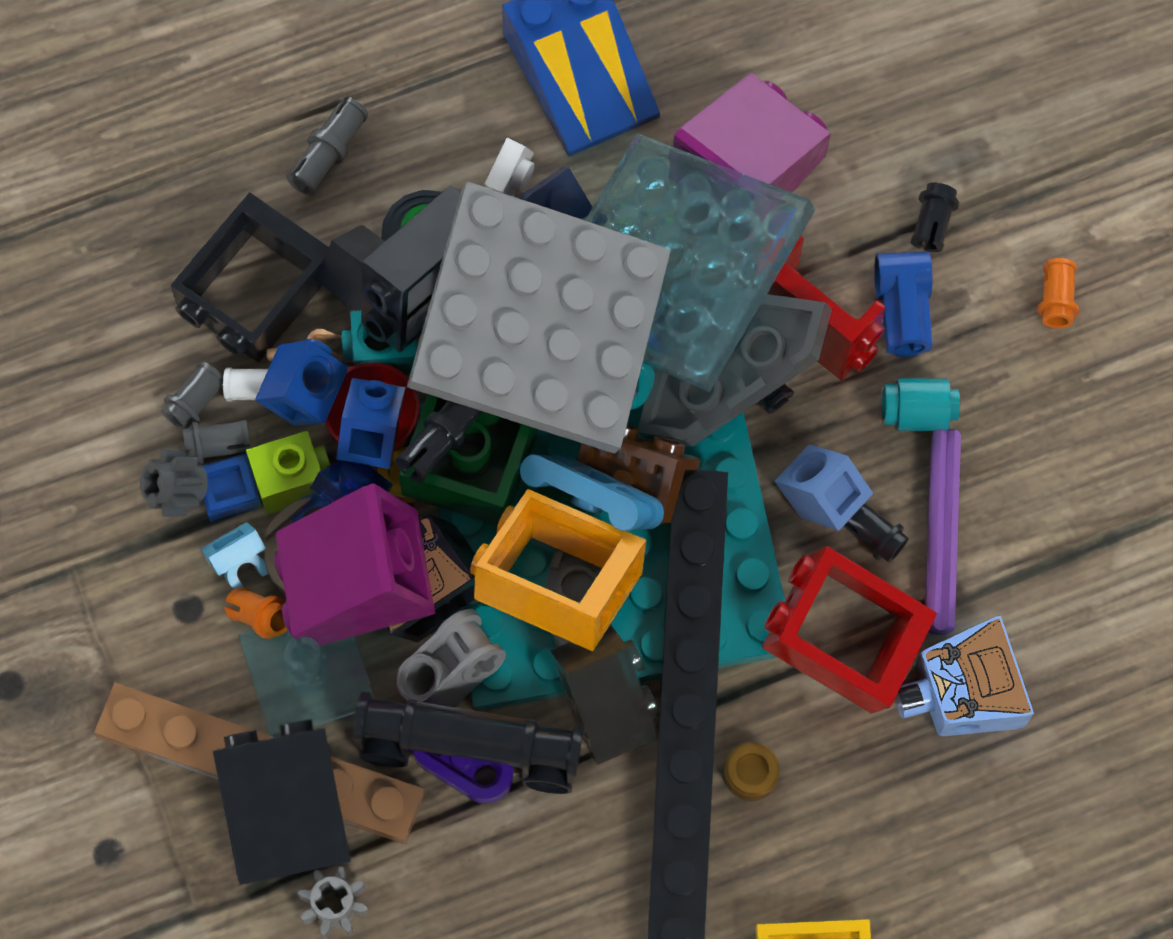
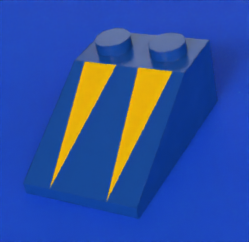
[502,0,660,157]

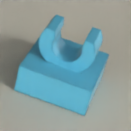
[200,522,268,589]

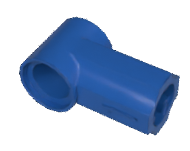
[874,252,933,357]

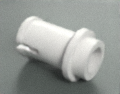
[223,367,268,402]

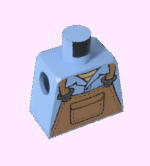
[895,616,1034,736]

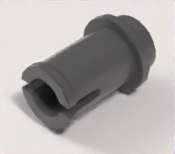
[161,361,223,430]
[182,420,250,464]

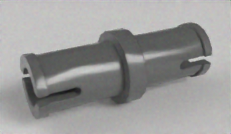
[286,97,368,196]

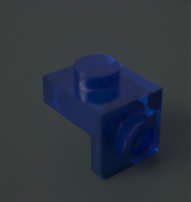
[310,460,393,504]

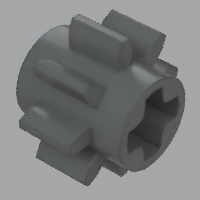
[140,450,208,517]

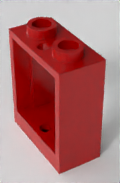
[761,546,937,714]

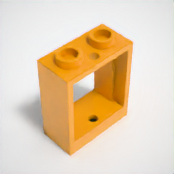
[470,489,646,651]

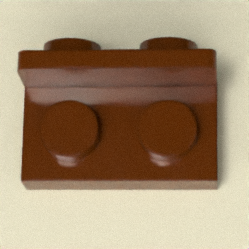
[577,425,701,523]

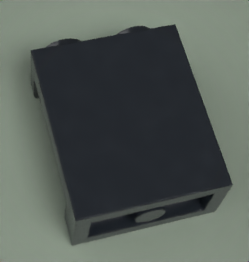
[213,719,351,885]

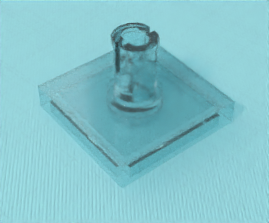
[239,630,375,737]

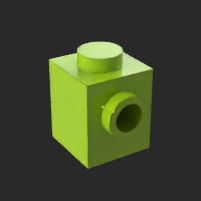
[246,430,333,515]

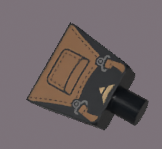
[387,503,480,643]

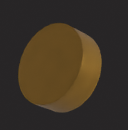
[724,743,780,801]

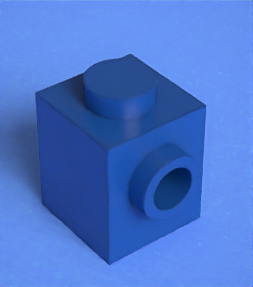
[336,378,405,469]

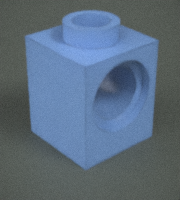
[775,444,873,531]

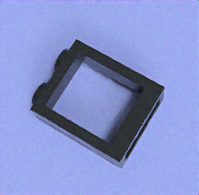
[361,185,461,353]
[170,192,329,363]

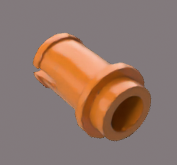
[1037,258,1079,328]
[224,587,288,639]

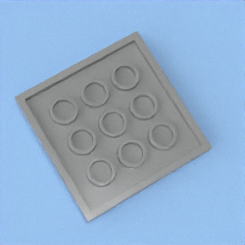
[407,181,671,454]

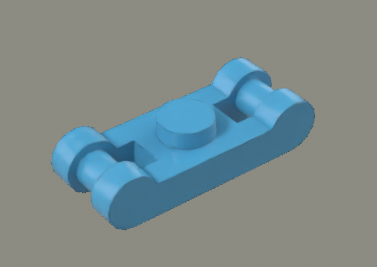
[520,454,664,531]

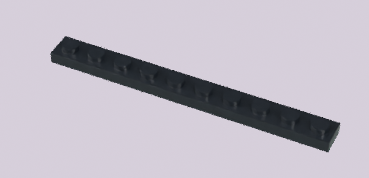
[647,470,728,939]

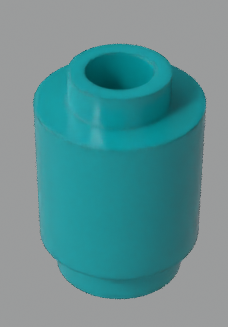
[881,378,960,431]

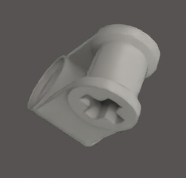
[397,609,506,707]

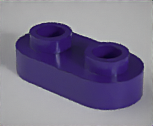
[412,750,513,804]

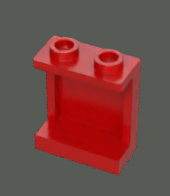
[748,226,886,381]

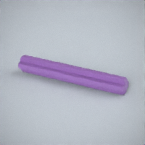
[925,429,961,635]

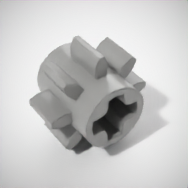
[298,866,368,939]

